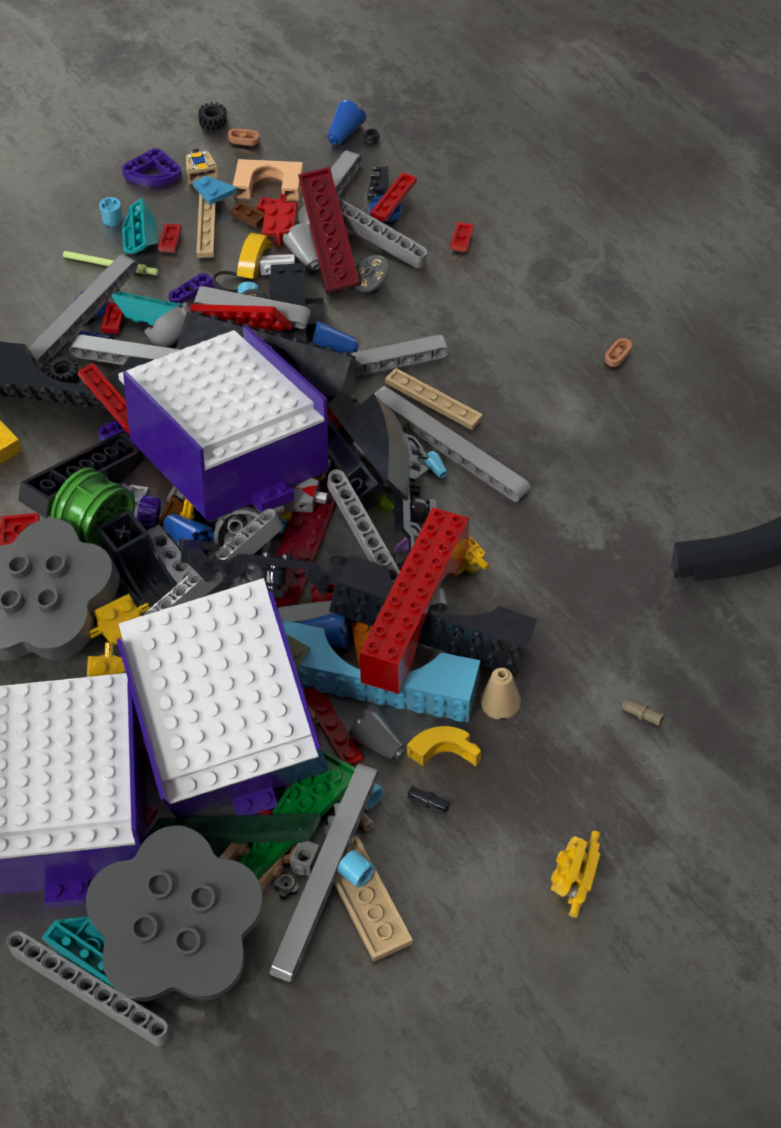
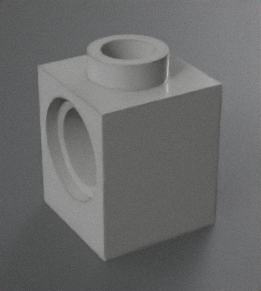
[290,839,320,876]

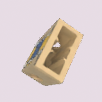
[186,149,219,185]

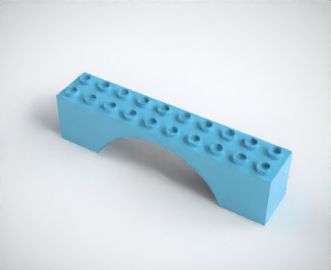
[284,621,480,722]

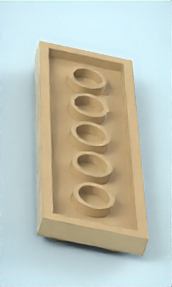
[319,835,413,962]

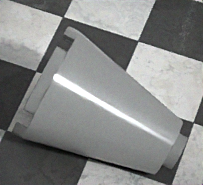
[283,222,320,271]

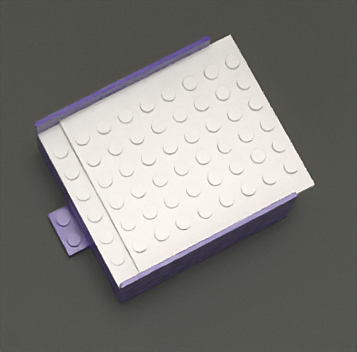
[118,326,328,521]
[117,578,329,822]
[0,673,147,909]

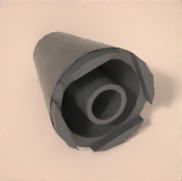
[348,705,405,760]

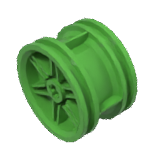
[51,467,135,547]

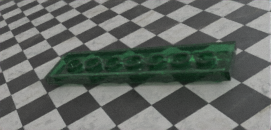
[145,813,320,845]

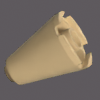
[481,668,521,720]

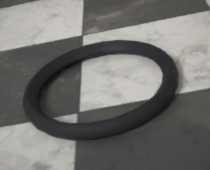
[212,271,247,293]

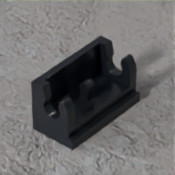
[367,166,389,200]

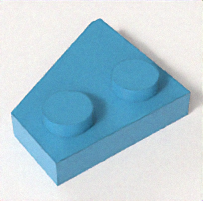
[193,176,237,205]

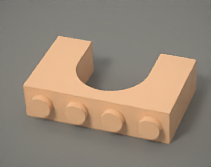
[233,159,303,201]

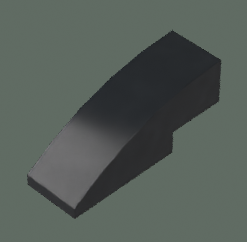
[306,298,324,334]

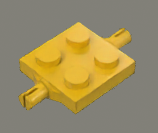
[90,594,150,646]
[87,642,126,677]

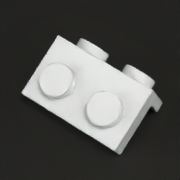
[260,254,295,275]

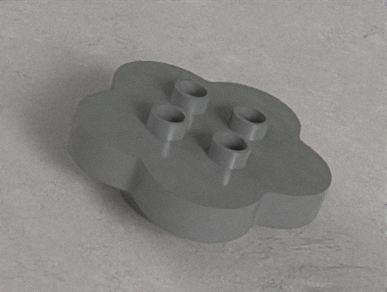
[0,518,120,660]
[86,826,263,1001]

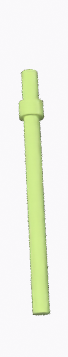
[63,251,159,276]

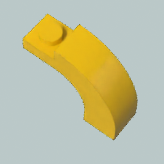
[237,233,272,279]
[407,726,481,766]

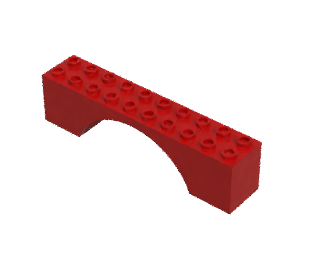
[359,507,469,694]

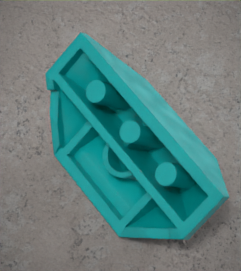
[122,198,158,254]
[112,291,182,326]
[42,916,114,988]

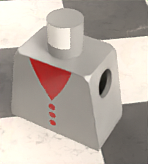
[283,478,328,512]

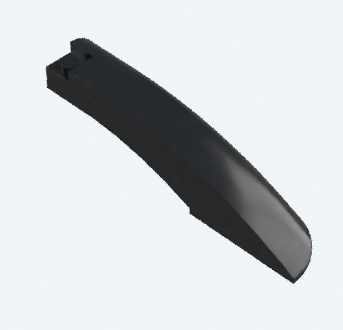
[671,516,781,582]

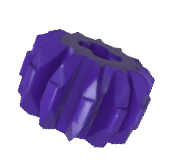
[137,495,161,528]

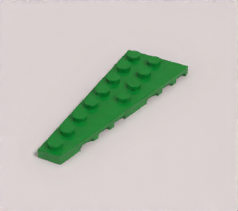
[239,749,356,879]

